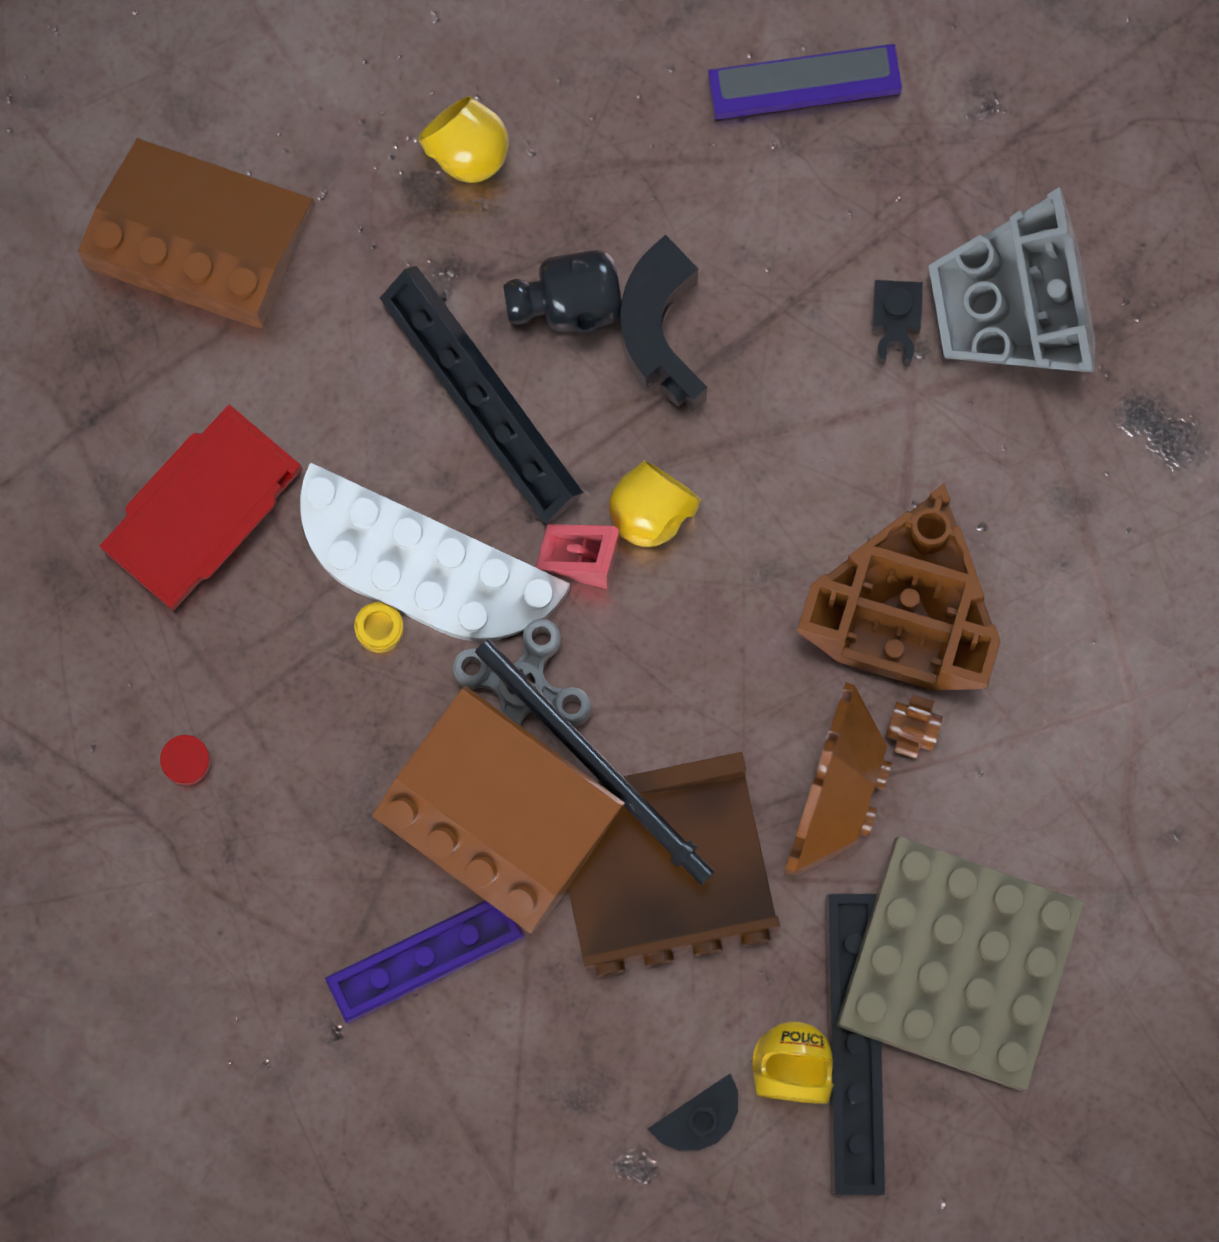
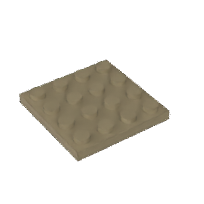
[835,836,1084,1091]

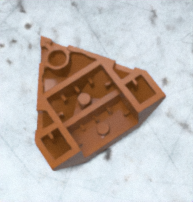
[797,483,1001,691]
[784,682,892,878]

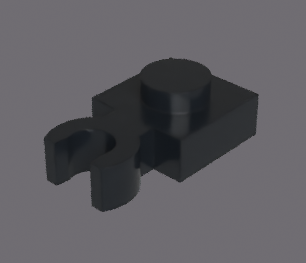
[872,280,923,365]

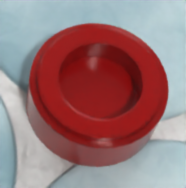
[160,735,211,786]

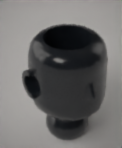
[503,250,622,333]

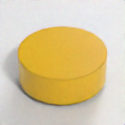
[354,602,404,653]

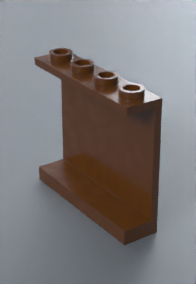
[568,752,780,977]

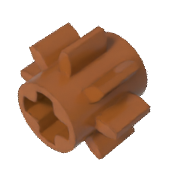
[885,694,943,759]

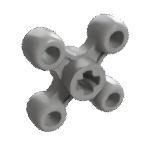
[452,618,592,727]

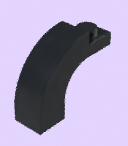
[621,234,707,412]

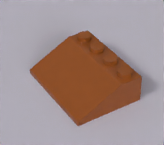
[78,138,314,330]
[372,686,625,934]

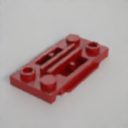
[99,404,302,612]

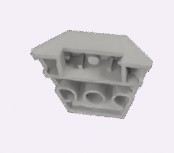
[928,187,1095,373]

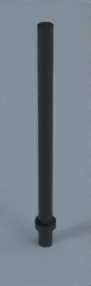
[475,639,715,886]

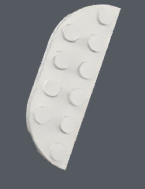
[300,462,571,642]

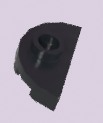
[647,1073,738,1151]

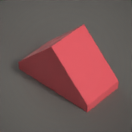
[536,524,620,590]

